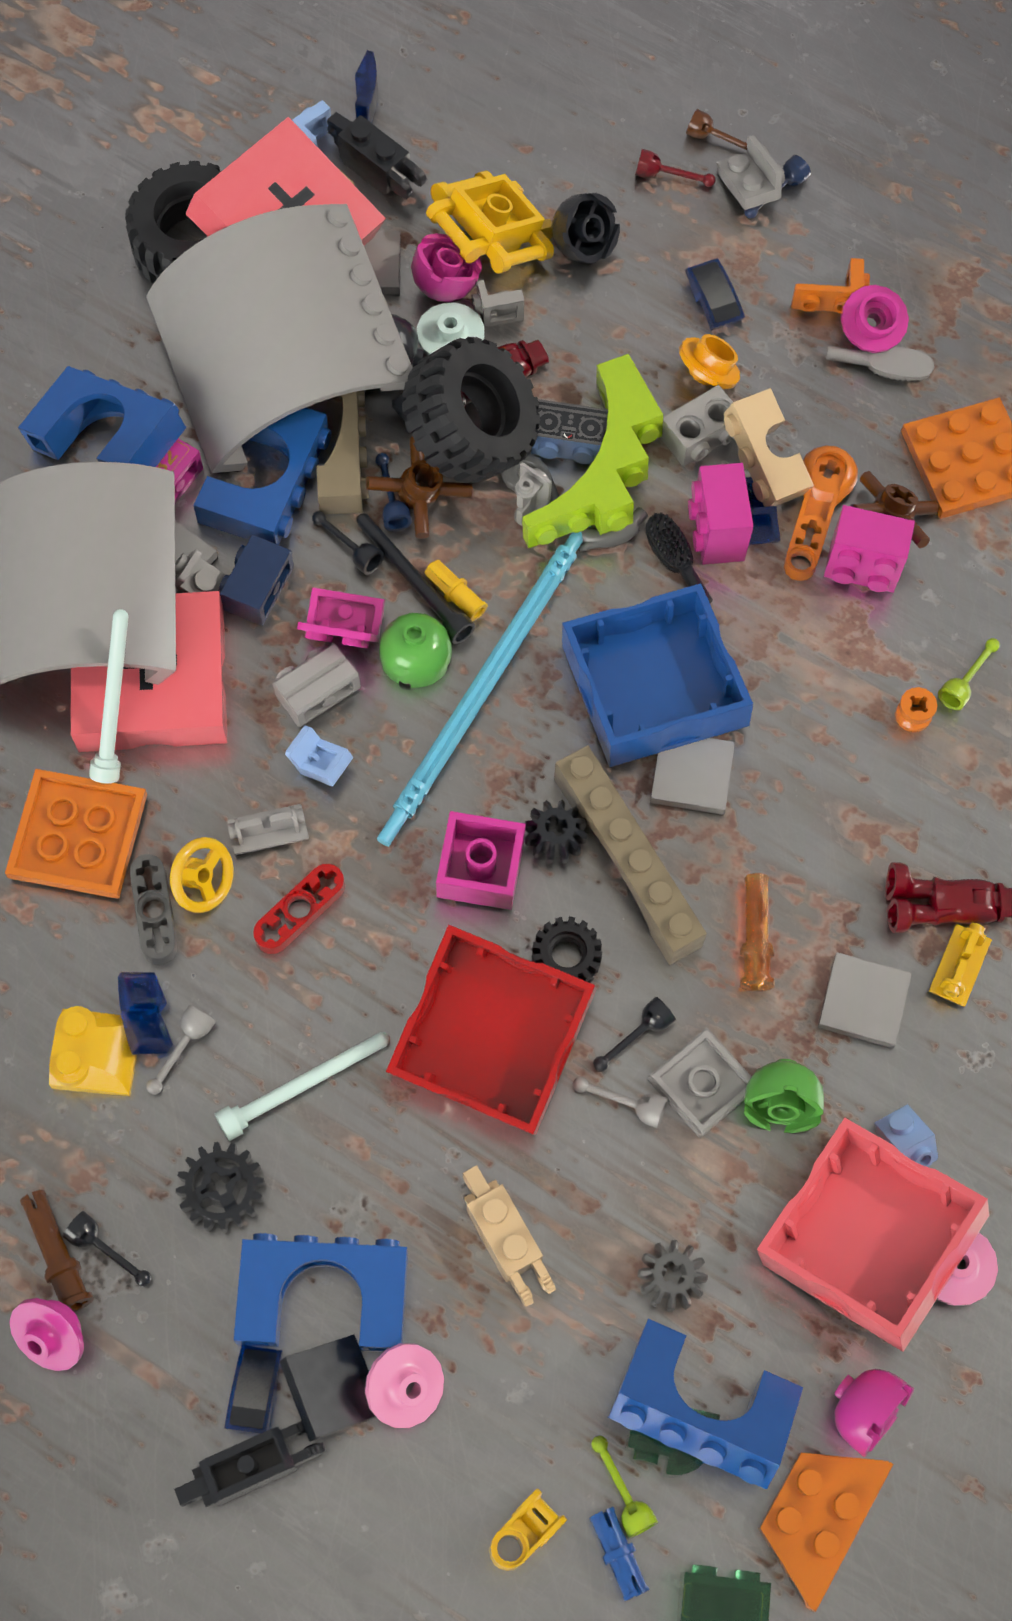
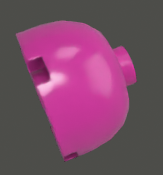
[411,233,482,302]
[834,1369,914,1457]

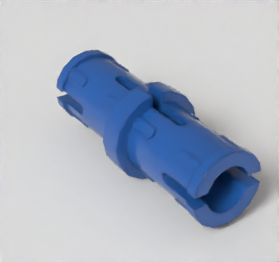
[589,1507,650,1602]

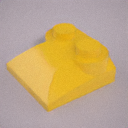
[49,1006,138,1096]

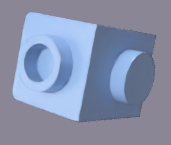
[292,100,331,147]
[285,725,354,787]
[874,1104,938,1167]

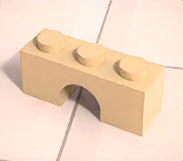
[724,388,814,510]

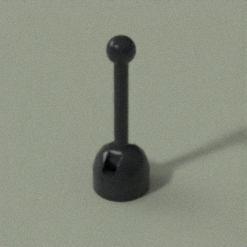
[312,511,384,575]
[593,997,676,1072]
[62,1211,151,1287]

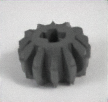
[637,1240,708,1312]

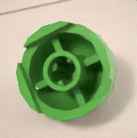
[379,613,452,688]
[744,1059,824,1133]

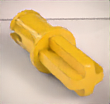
[424,560,488,621]

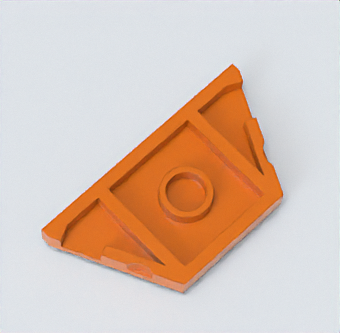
[758,1453,894,1612]

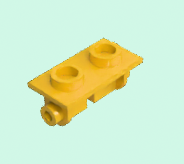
[929,923,992,1007]

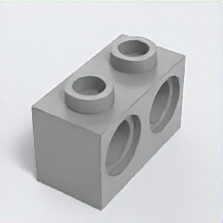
[660,385,735,467]

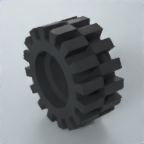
[532,917,602,983]

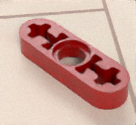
[253,864,345,954]

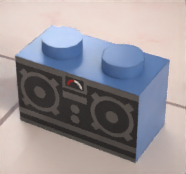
[531,399,608,464]

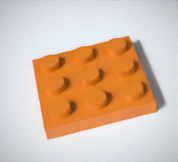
[901,397,1012,519]
[5,769,148,899]

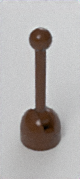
[686,109,747,150]

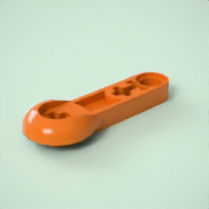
[784,445,858,581]

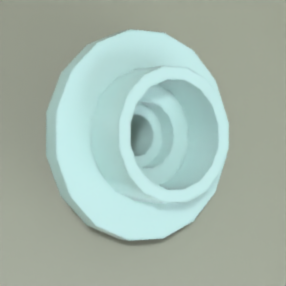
[417,303,485,355]

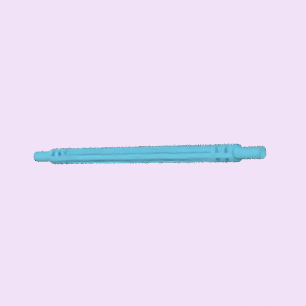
[377,526,591,847]

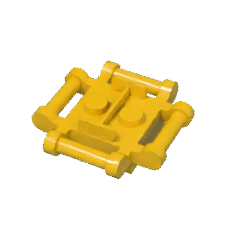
[426,170,554,274]

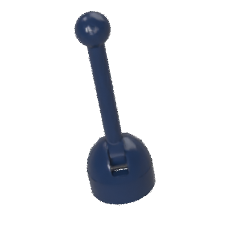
[744,155,811,219]
[375,453,412,531]

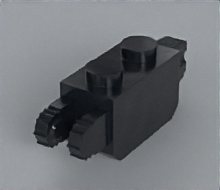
[327,112,428,200]
[174,1421,326,1507]

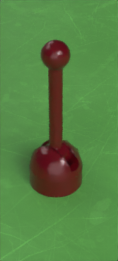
[635,149,716,187]

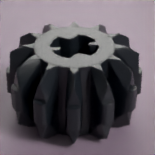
[524,799,588,865]

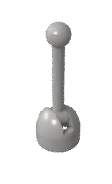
[146,1005,216,1095]
[573,1077,668,1128]

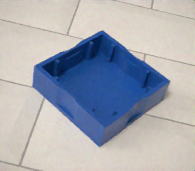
[562,583,753,767]

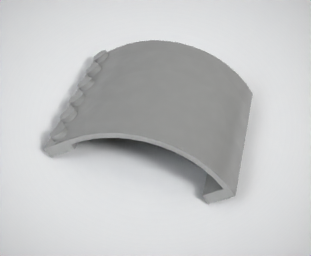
[146,204,413,474]
[0,462,176,685]

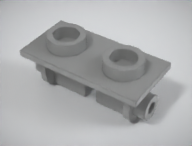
[514,462,552,526]
[227,804,309,855]

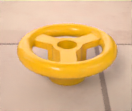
[170,837,234,913]

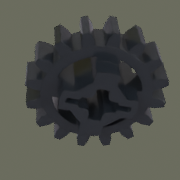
[176,1142,265,1233]

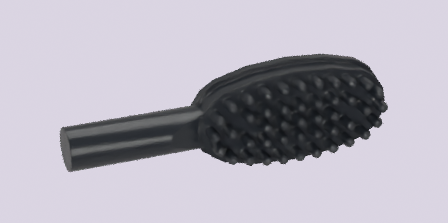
[645,512,713,604]

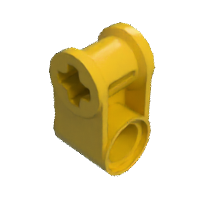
[489,1488,568,1571]

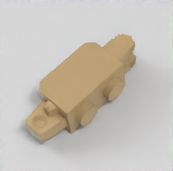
[462,1165,556,1307]

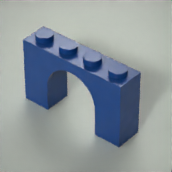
[18,366,186,467]
[193,407,332,545]
[234,1233,408,1352]
[608,1318,803,1490]

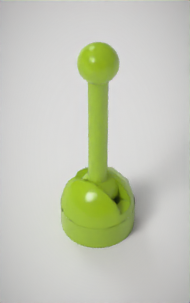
[938,638,1000,710]
[591,1435,658,1539]

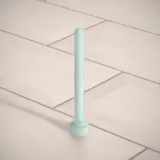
[89,609,129,783]
[214,1032,390,1141]

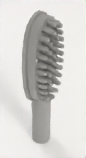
[826,346,934,382]

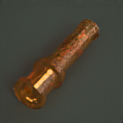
[740,873,775,992]

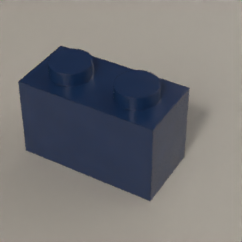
[218,535,294,626]

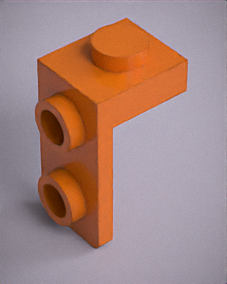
[791,258,870,314]

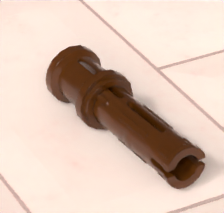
[20,1190,94,1312]

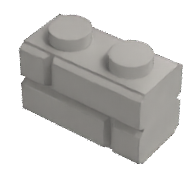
[272,643,360,727]

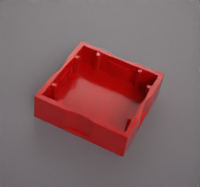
[386,924,597,1135]

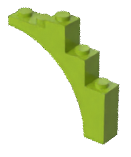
[522,354,663,548]

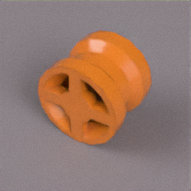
[895,687,938,733]

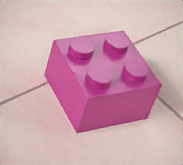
[688,463,754,565]
[823,505,915,593]
[436,811,526,910]

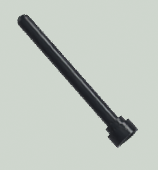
[356,513,476,644]

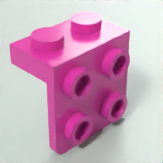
[297,587,385,648]

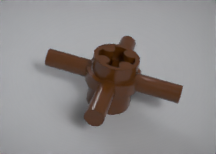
[366,436,473,539]
[850,471,939,548]

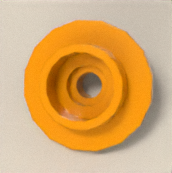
[679,334,740,389]

